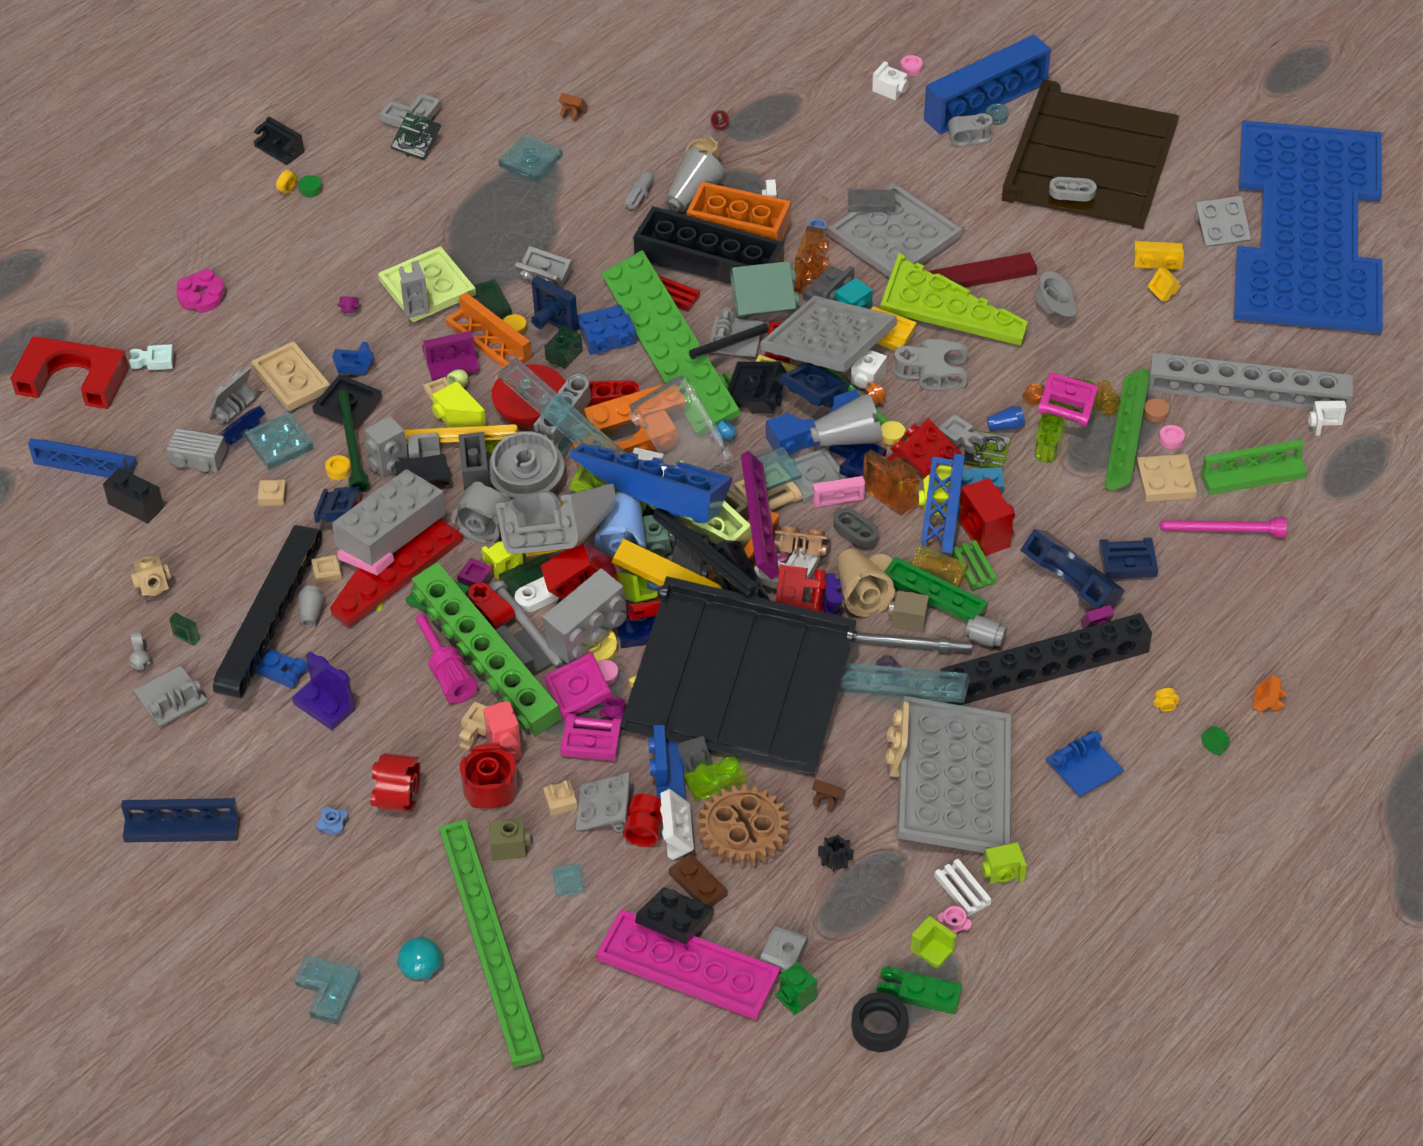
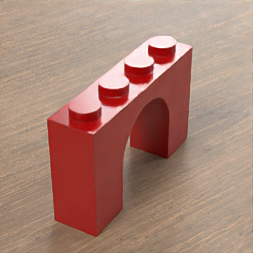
[10,336,129,409]

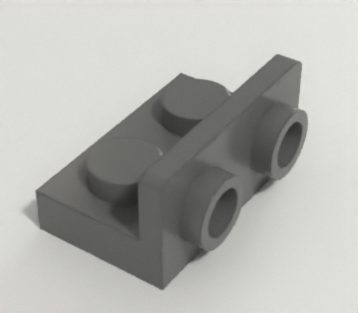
[803,266,855,301]

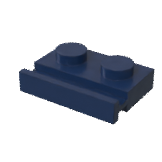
[314,486,361,523]

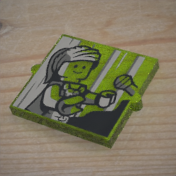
[963,430,1012,471]

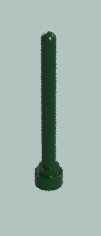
[339,390,370,493]

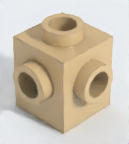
[131,555,171,596]

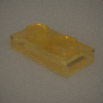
[912,544,969,588]

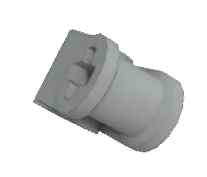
[948,113,993,147]

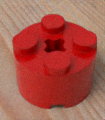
[460,744,518,809]
[370,753,421,812]

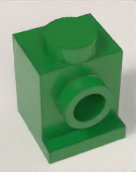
[775,961,817,1016]

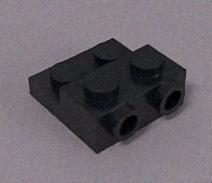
[727,361,787,414]

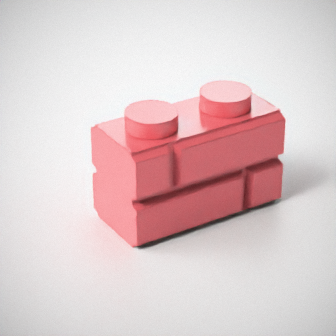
[483,701,522,761]

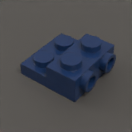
[780,363,850,408]

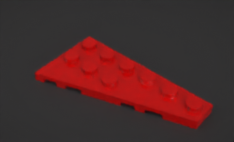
[330,519,463,627]

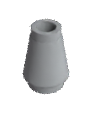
[298,586,325,627]

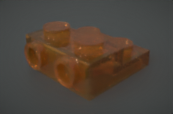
[795,226,829,294]
[863,450,920,516]

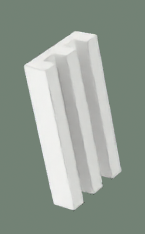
[934,859,991,917]

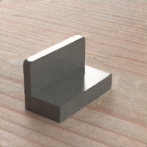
[495,625,552,676]

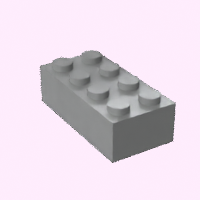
[332,469,446,566]

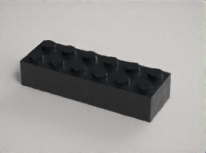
[633,206,784,284]

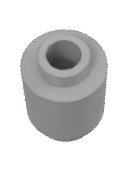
[965,615,1007,648]

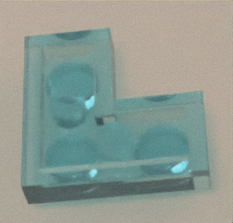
[294,955,361,1025]

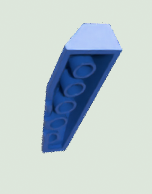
[570,444,733,523]

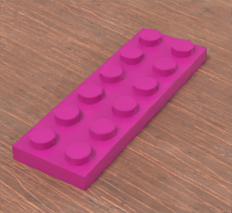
[596,909,781,1021]

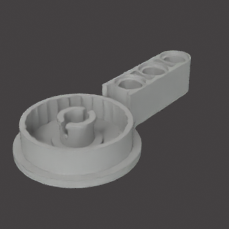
[488,374,591,499]

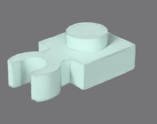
[129,344,174,370]

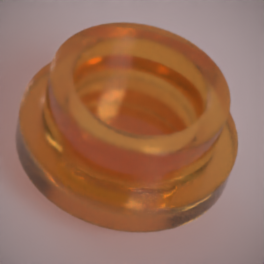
[1022,383,1045,405]

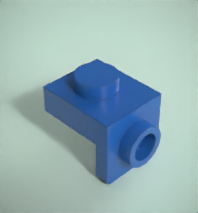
[332,342,374,376]

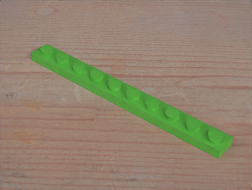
[439,819,542,1068]

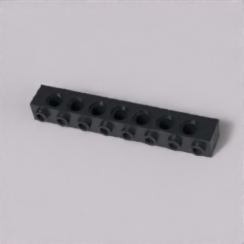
[939,613,1152,705]

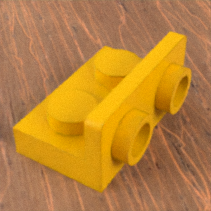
[1134,241,1184,270]

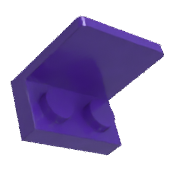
[292,651,355,731]

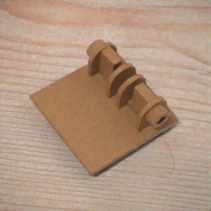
[775,526,831,557]

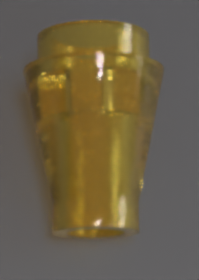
[1096,380,1121,415]

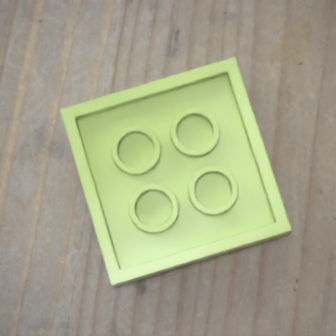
[378,246,476,322]

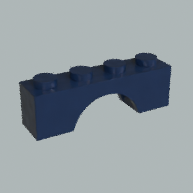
[1020,529,1125,609]

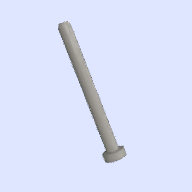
[491,581,563,667]

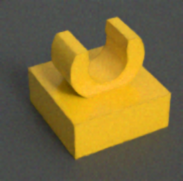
[1147,267,1181,302]

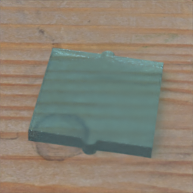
[756,447,802,491]

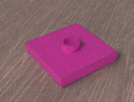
[544,652,613,721]

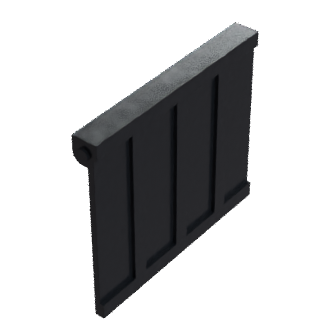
[620,576,858,777]

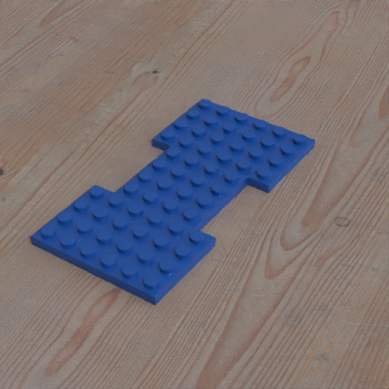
[1233,120,1383,333]

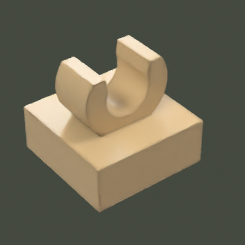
[543,780,578,816]

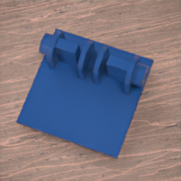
[1045,731,1124,797]

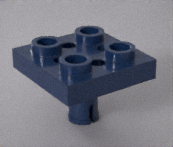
[531,276,579,336]

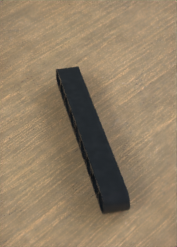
[213,525,322,699]

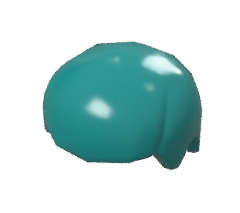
[397,936,444,980]

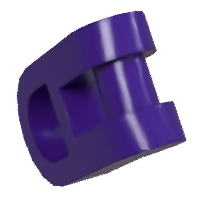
[823,573,843,616]

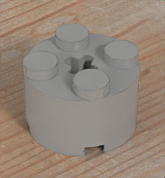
[451,482,510,543]

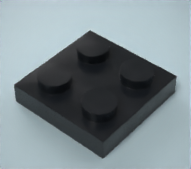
[312,374,382,430]
[635,887,714,945]

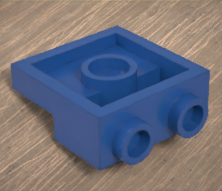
[577,305,636,355]

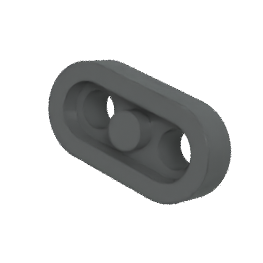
[833,508,879,548]

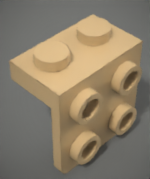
[886,701,909,777]

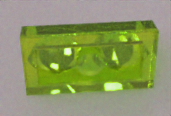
[684,756,746,802]

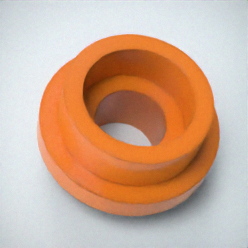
[865,381,886,405]

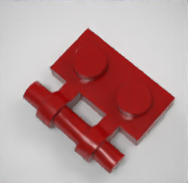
[775,564,827,612]

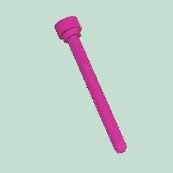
[1160,517,1287,538]

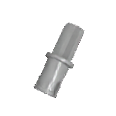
[624,171,654,210]

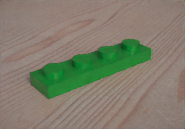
[884,556,988,623]

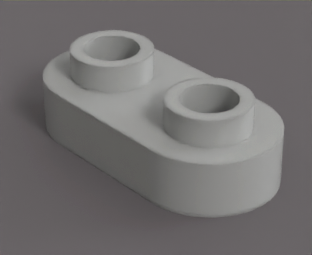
[1049,177,1097,202]

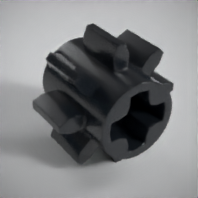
[818,835,854,872]

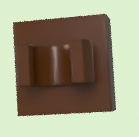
[812,779,846,812]

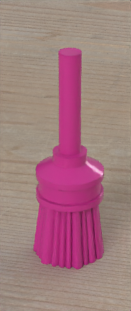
[416,614,478,703]

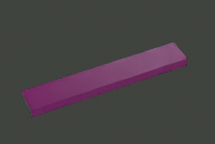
[741,450,779,580]

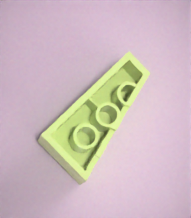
[647,460,752,548]

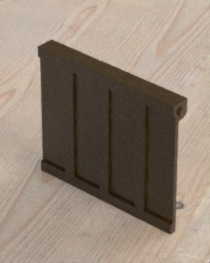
[1002,79,1179,230]

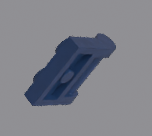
[1099,537,1158,579]

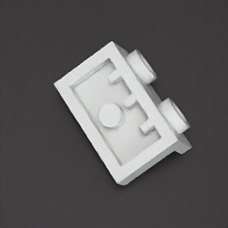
[660,789,694,860]

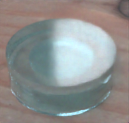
[986,104,1009,125]

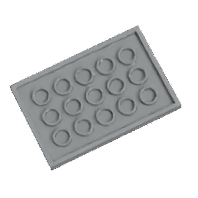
[896,696,1011,853]

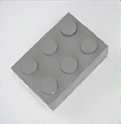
[542,568,627,664]

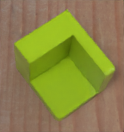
[617,570,658,603]
[910,916,957,969]

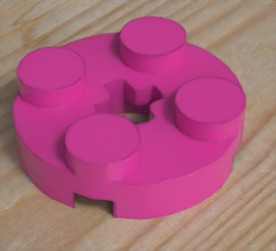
[176,269,226,313]

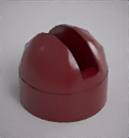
[710,110,729,129]

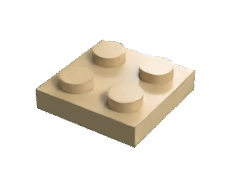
[1136,454,1197,502]

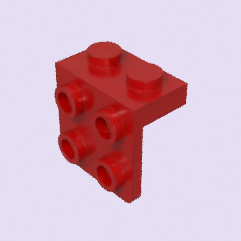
[886,418,961,478]

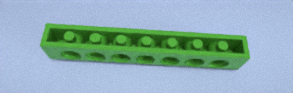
[412,562,562,737]

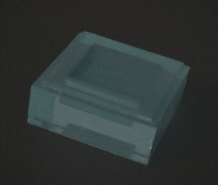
[552,864,584,897]

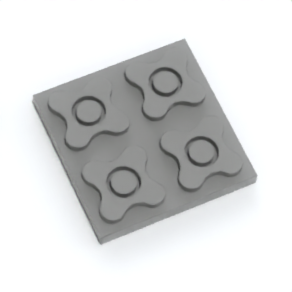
[828,184,962,278]
[761,296,897,372]

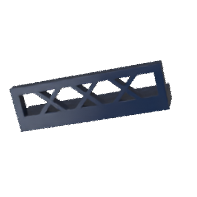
[121,798,240,843]

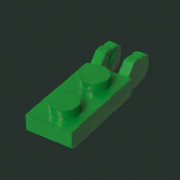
[876,966,962,1014]

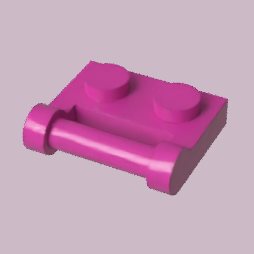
[1037,372,1098,427]
[560,713,622,761]

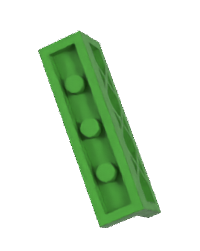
[1201,439,1307,495]

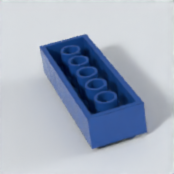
[924,35,1051,135]

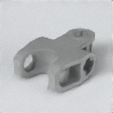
[893,339,967,391]

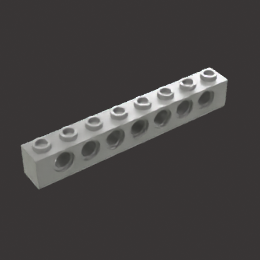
[1148,353,1353,414]

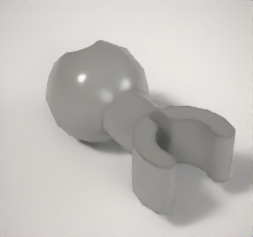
[129,631,151,671]

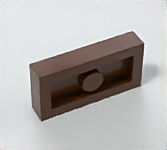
[669,853,727,907]

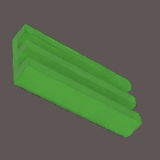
[952,540,997,590]

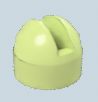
[447,369,468,388]

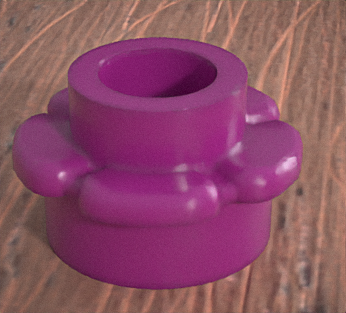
[337,296,361,313]

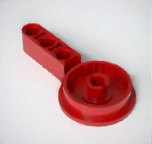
[491,364,640,428]

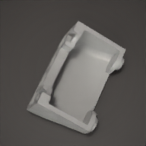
[495,484,616,554]

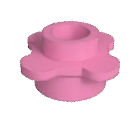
[937,906,972,934]

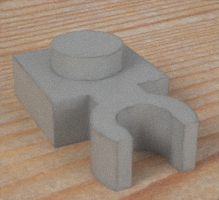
[939,414,983,454]

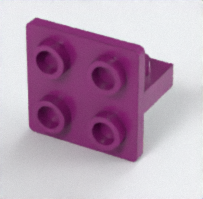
[422,331,480,381]

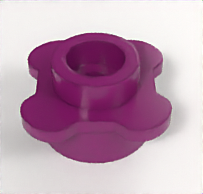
[599,697,626,720]

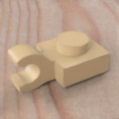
[459,701,488,751]

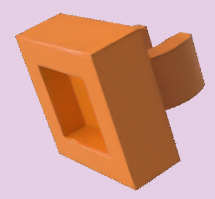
[1252,675,1286,712]

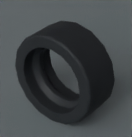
[851,992,909,1052]

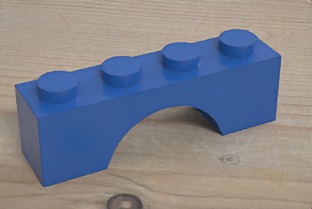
[766,389,860,458]

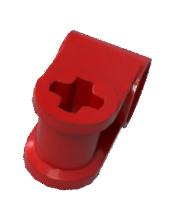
[468,583,516,630]

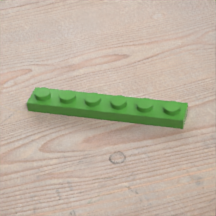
[1104,368,1150,491]

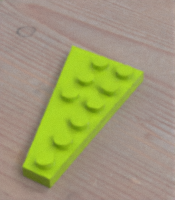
[880,253,1028,346]

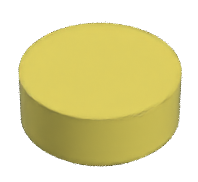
[881,421,905,445]

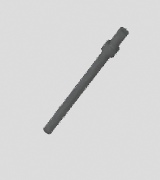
[853,632,972,654]

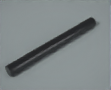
[689,323,769,359]

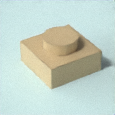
[258,480,286,506]

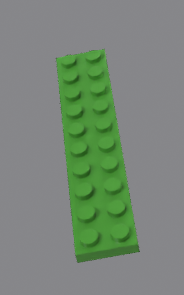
[601,250,742,439]

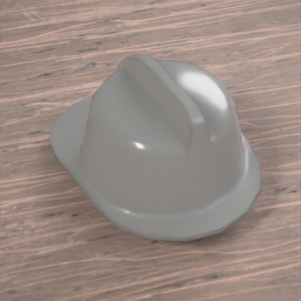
[1035,271,1077,317]

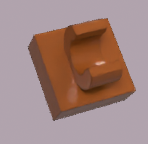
[559,93,588,121]

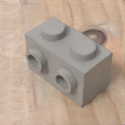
[364,416,408,478]

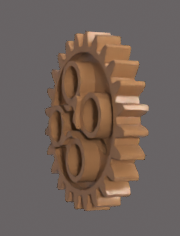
[698,784,789,867]

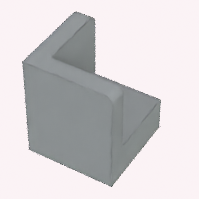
[408,433,441,459]

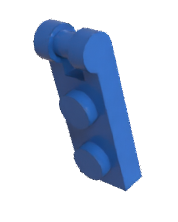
[256,648,308,688]

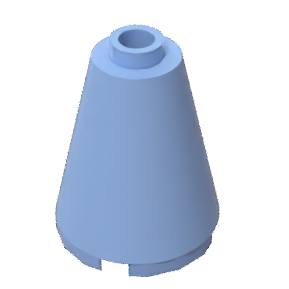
[593,490,646,557]

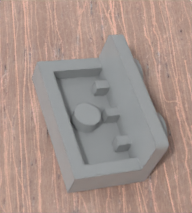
[514,246,574,288]

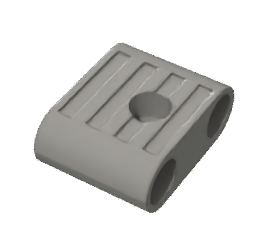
[760,926,808,973]

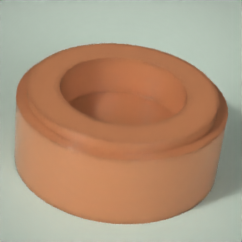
[1143,398,1169,423]

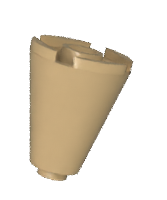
[837,548,895,617]

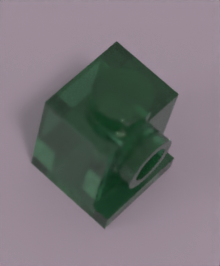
[544,325,582,369]

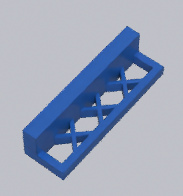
[28,438,137,478]
[919,454,965,561]

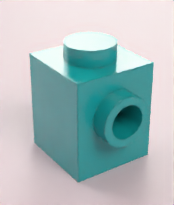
[835,278,873,309]

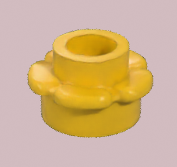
[1153,688,1180,712]

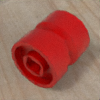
[623,793,663,847]

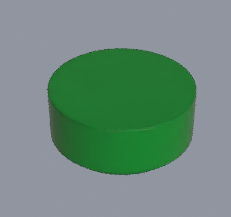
[298,175,322,197]
[1201,726,1230,755]

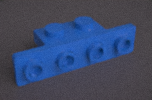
[648,725,685,800]

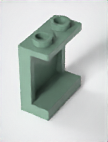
[730,261,799,319]

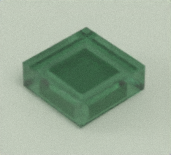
[169,612,200,646]

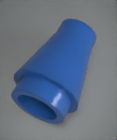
[986,405,1025,432]

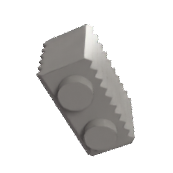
[166,428,228,473]

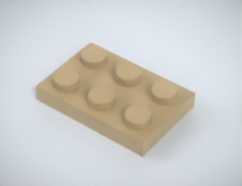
[251,341,330,412]

